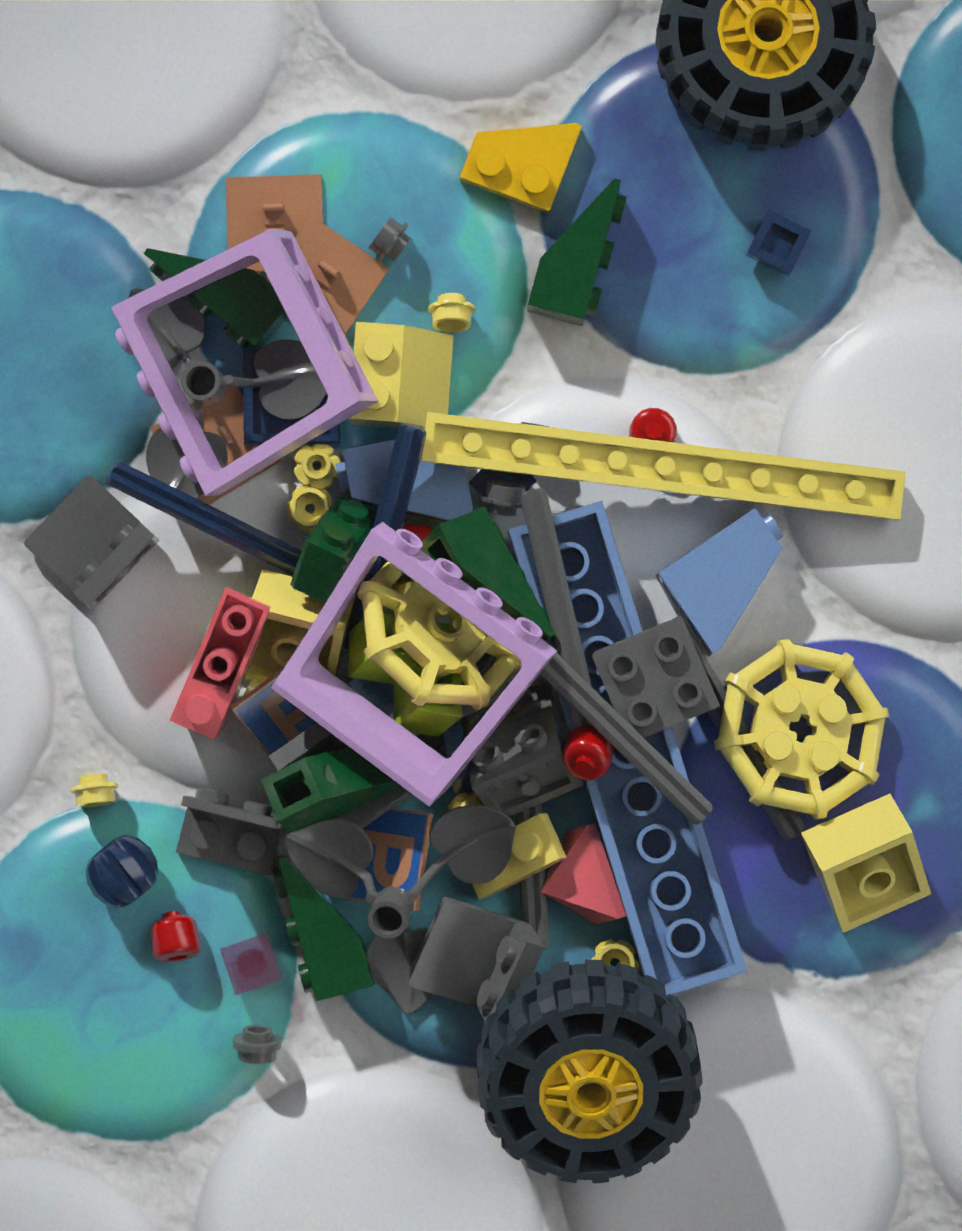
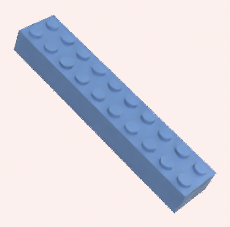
[508,501,747,996]

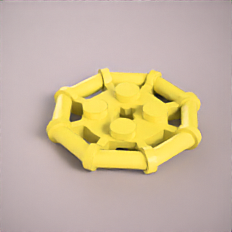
[358,549,521,710]
[714,639,889,820]

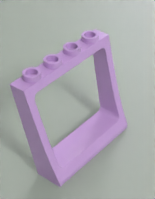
[111,229,378,496]
[271,522,557,807]

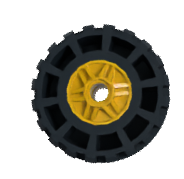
[655,0,876,151]
[477,960,703,1184]

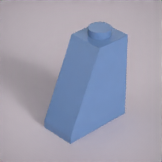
[336,439,473,523]
[656,508,783,656]

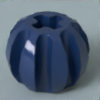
[86,835,158,908]

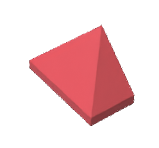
[540,823,626,924]

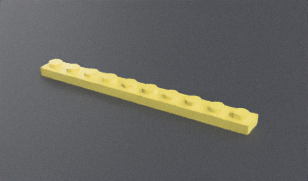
[420,412,906,520]

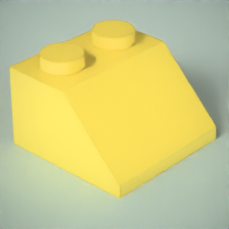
[349,322,454,428]
[245,569,356,682]
[801,794,931,933]

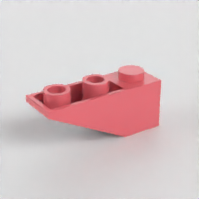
[169,587,271,740]

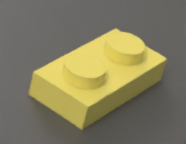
[472,813,567,899]

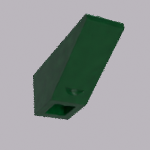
[527,178,627,326]
[143,248,287,348]
[421,507,556,642]
[260,746,402,833]
[273,856,375,1002]

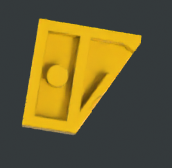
[460,123,582,214]

